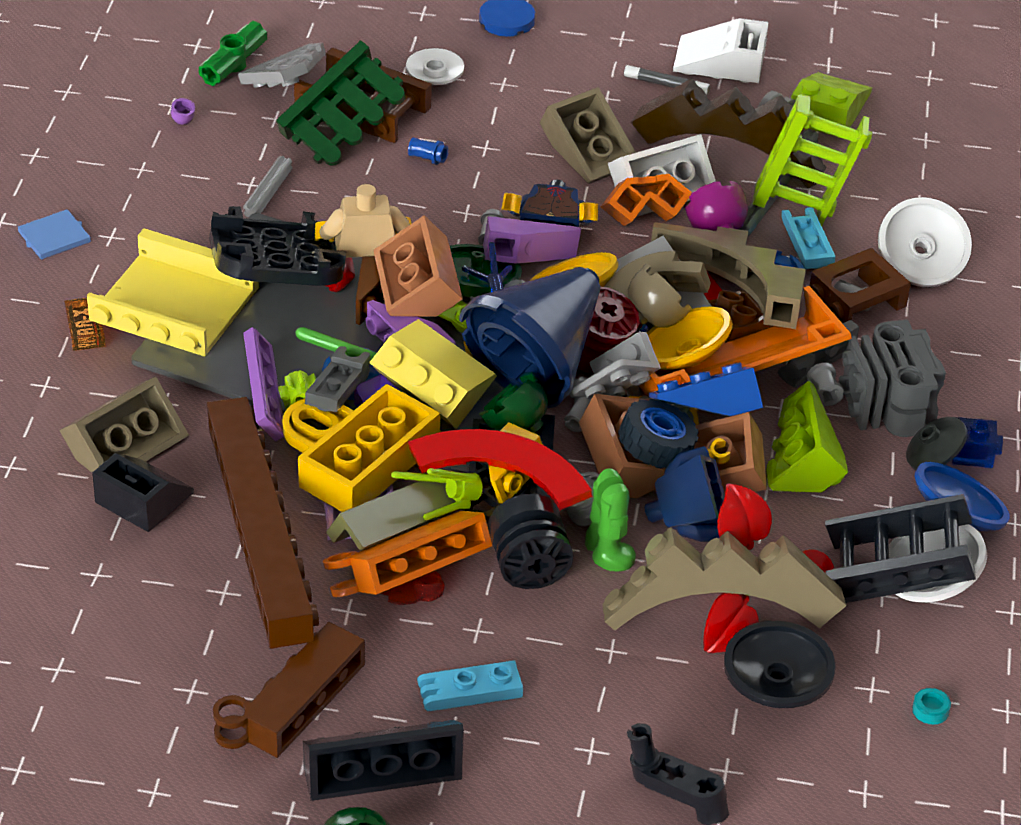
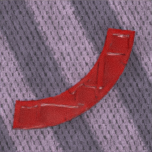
[408,429,592,510]

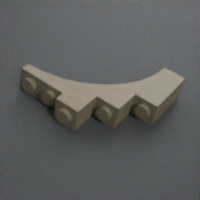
[651,222,806,329]
[602,527,846,631]

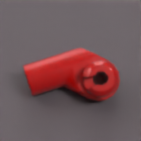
[326,257,355,292]

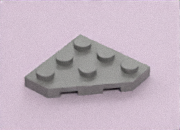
[238,43,326,88]

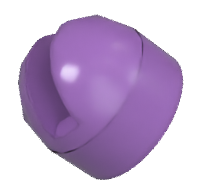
[171,98,195,125]

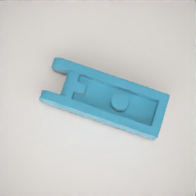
[781,207,836,269]

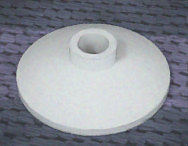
[406,48,464,85]

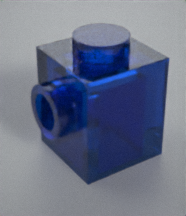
[952,417,1003,468]

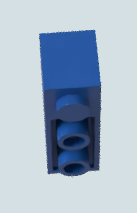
[649,362,763,416]

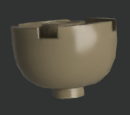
[628,264,692,328]

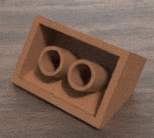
[373,215,463,317]
[579,394,666,498]

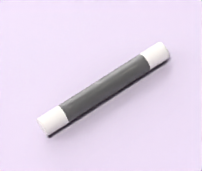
[624,65,710,95]

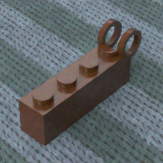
[213,621,365,758]

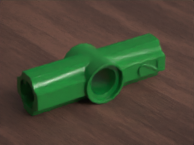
[198,20,267,86]

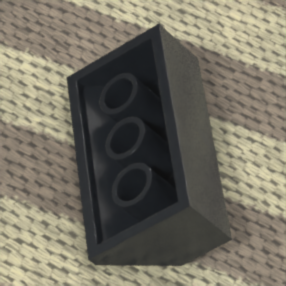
[303,720,464,801]

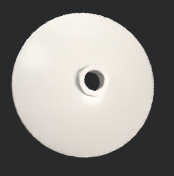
[878,197,972,287]
[889,524,987,603]

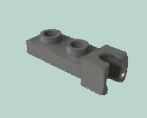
[778,320,859,388]
[305,346,371,412]

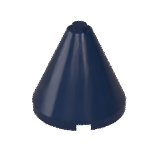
[459,267,601,409]

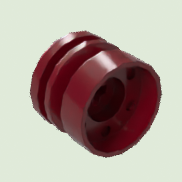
[578,286,640,374]

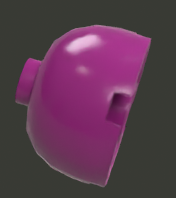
[684,181,748,231]

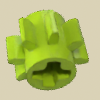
[278,370,316,409]

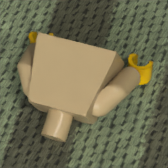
[315,184,412,258]

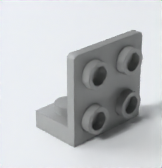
[571,332,661,400]

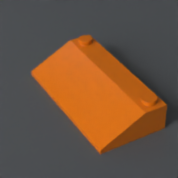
[639,286,852,396]

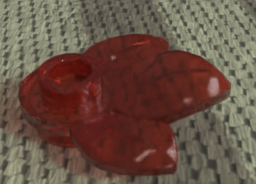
[381,571,445,605]

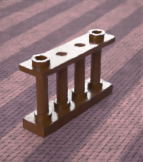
[294,47,432,144]

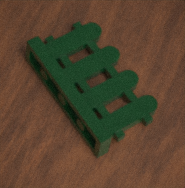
[276,40,405,166]

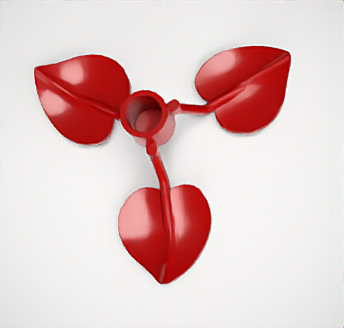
[703,484,835,653]

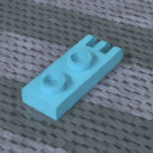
[417,660,523,711]

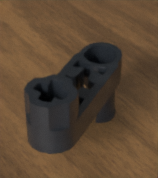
[627,723,729,825]

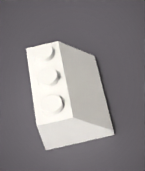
[608,134,716,216]

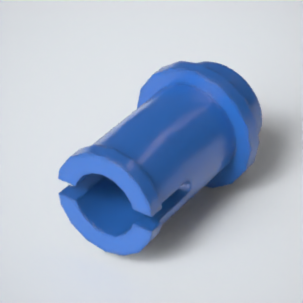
[408,137,448,165]

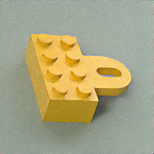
[282,384,440,512]

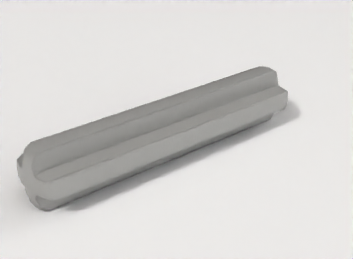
[243,156,292,217]

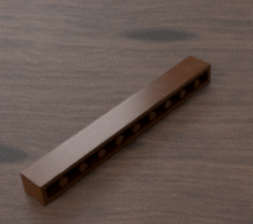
[207,397,319,649]

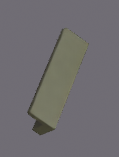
[326,481,460,551]

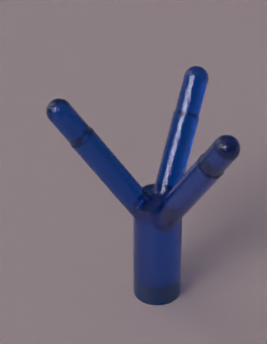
[461,242,513,292]

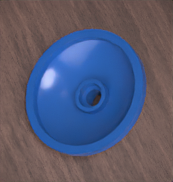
[914,462,1010,531]

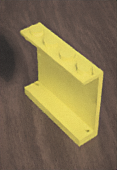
[87,228,259,357]

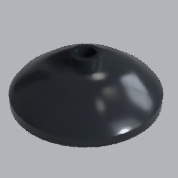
[724,621,836,708]

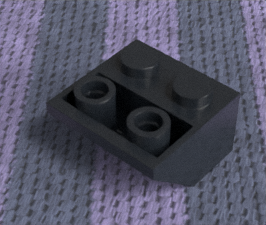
[92,453,194,532]

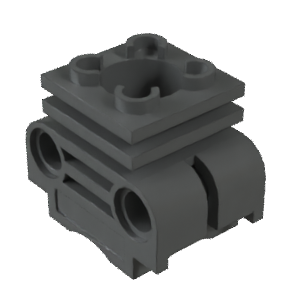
[839,319,946,437]

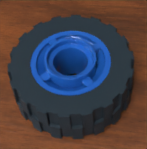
[618,399,699,469]

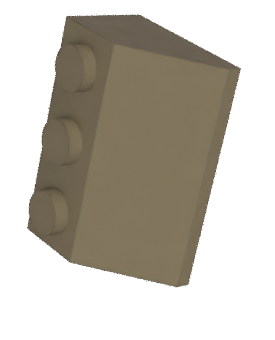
[59,376,189,472]

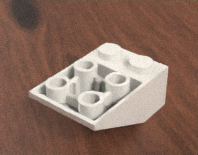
[673,18,768,83]

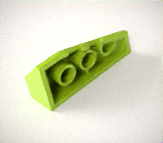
[766,380,848,493]

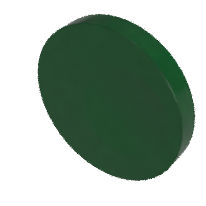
[450,244,522,297]

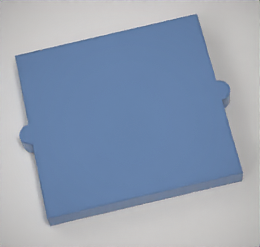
[18,209,91,259]

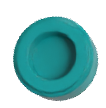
[912,688,951,725]

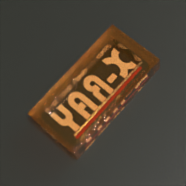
[64,298,106,351]

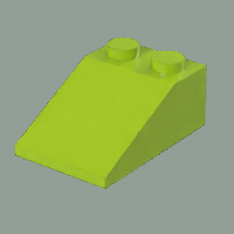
[791,72,872,138]

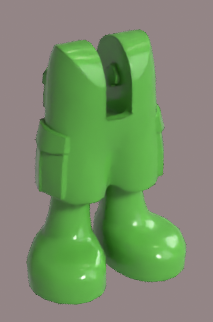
[585,468,636,572]

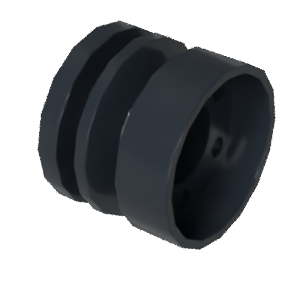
[488,494,574,589]

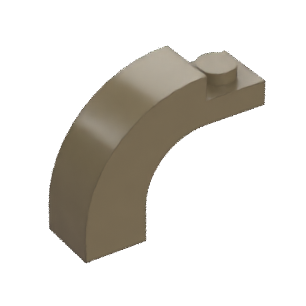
[604,251,711,298]

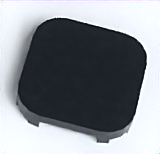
[209,206,347,286]

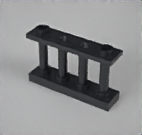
[825,494,976,603]

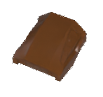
[708,290,774,343]

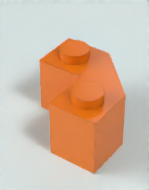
[600,174,692,226]

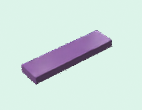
[243,327,284,441]

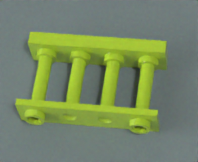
[753,93,872,226]

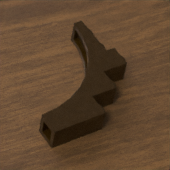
[630,78,826,188]

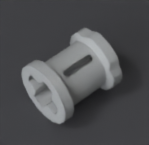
[807,363,844,406]

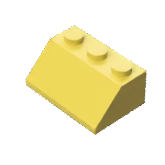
[370,319,497,429]

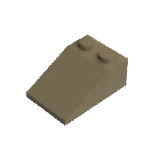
[540,87,636,184]

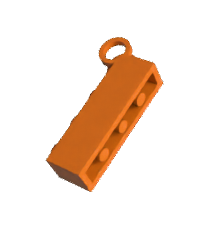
[323,511,492,597]

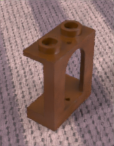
[809,248,911,324]

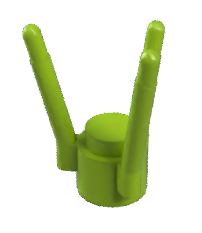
[391,468,482,520]

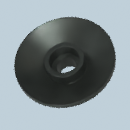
[906,417,967,470]

